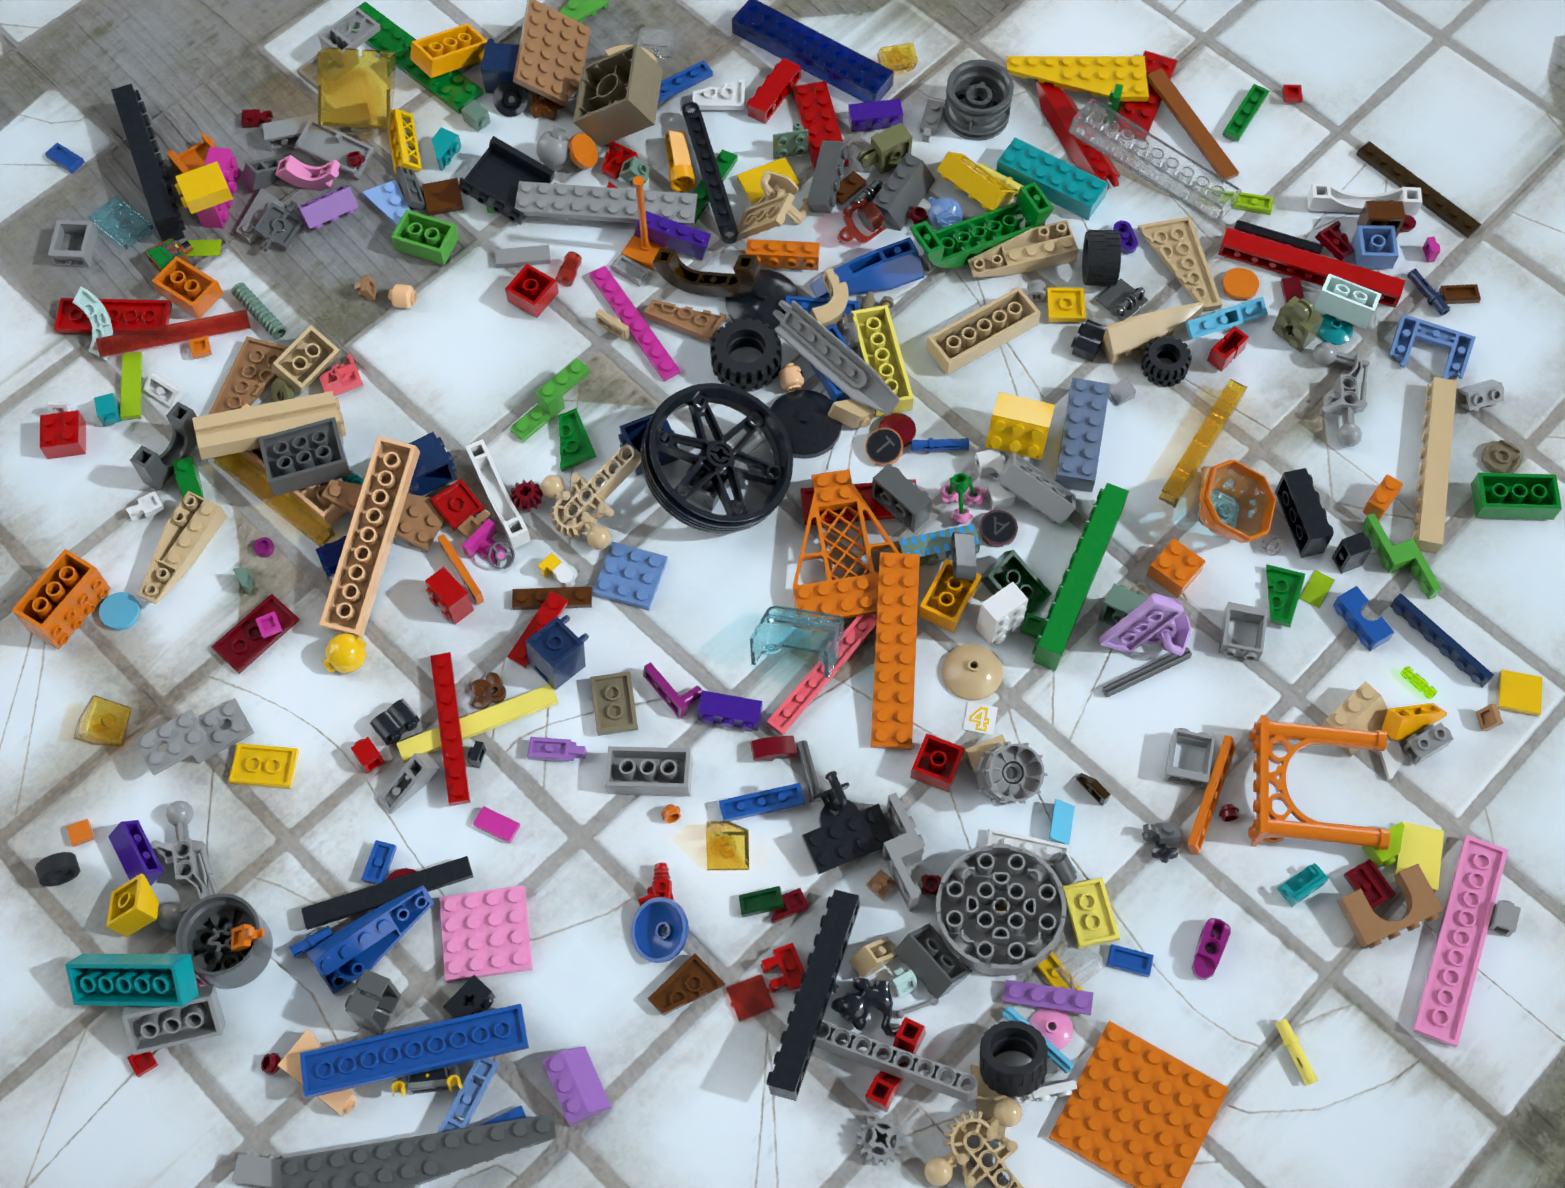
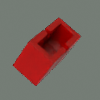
[1207,326,1249,372]

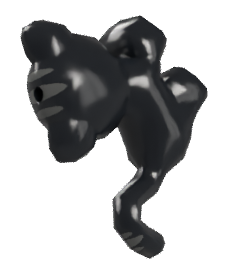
[831,978,899,1037]

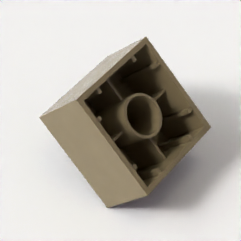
[573,44,663,147]

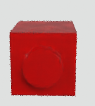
[351,737,385,774]

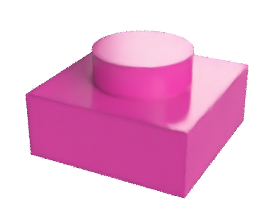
[1422,236,1440,263]
[256,611,283,638]

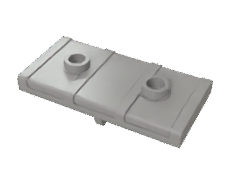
[294,118,375,180]

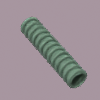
[231,282,287,339]

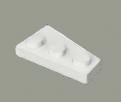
[692,79,745,110]

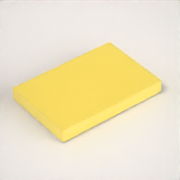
[1393,821,1444,892]
[1062,877,1120,949]

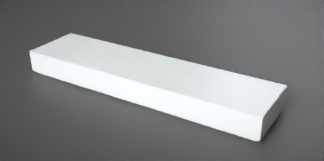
[985,828,1072,863]

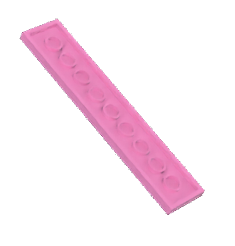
[1412,835,1508,1048]

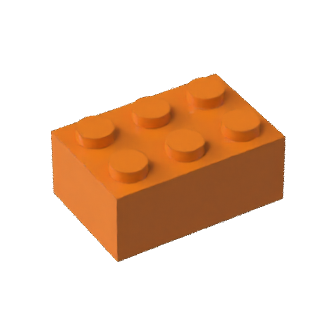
[152,256,223,319]

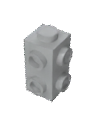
[1458,379,1504,412]
[1403,722,1454,766]

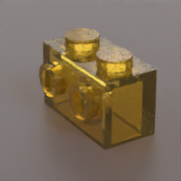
[877,42,918,75]

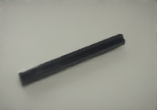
[1234,220,1323,255]

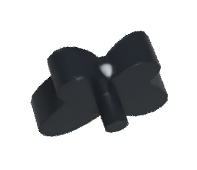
[1152,840,1178,863]

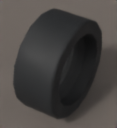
[35,852,80,887]

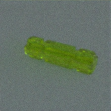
[1400,666,1438,699]

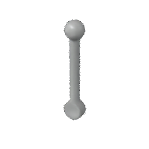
[896,996,939,1018]

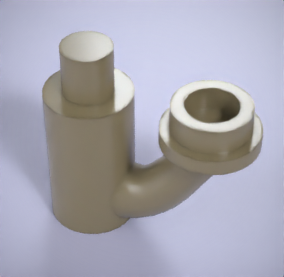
[860,291,894,310]

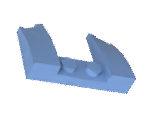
[1389,314,1476,379]

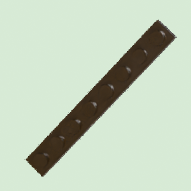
[1356,141,1481,238]

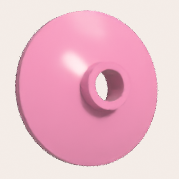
[1030,1008,1073,1050]

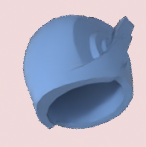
[928,197,963,230]

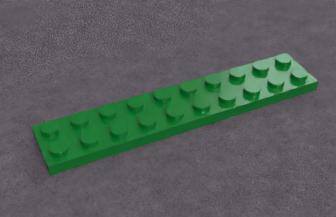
[353,2,484,114]

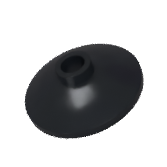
[493,81,528,117]

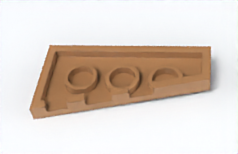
[644,300,726,343]

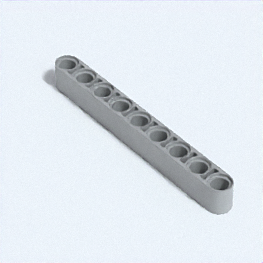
[814,1021,978,1102]

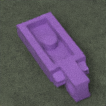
[527,737,587,762]

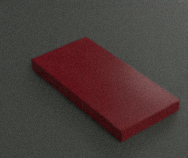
[211,594,300,674]

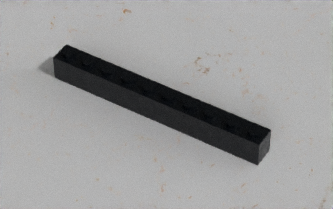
[766,889,860,1101]

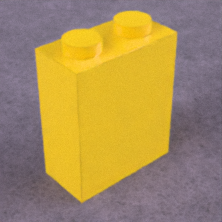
[175,161,233,214]

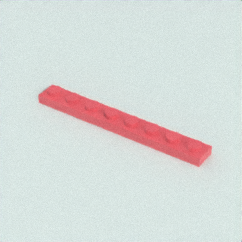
[767,613,877,736]

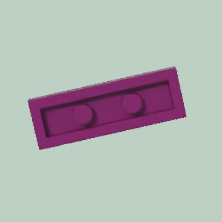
[643,662,702,719]

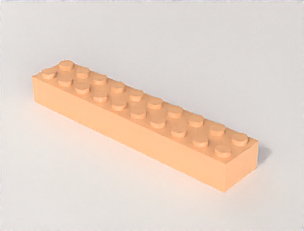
[319,436,420,638]

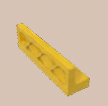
[386,108,422,174]

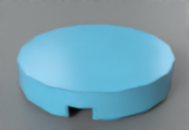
[99,592,141,631]

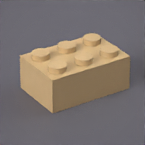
[271,325,340,395]

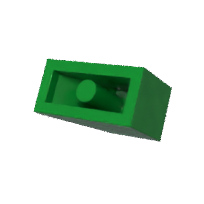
[173,456,204,498]

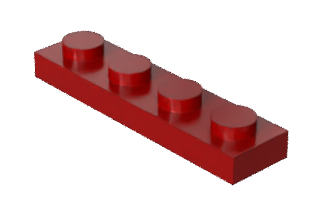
[507,591,569,668]

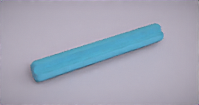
[1002,1006,1074,1073]

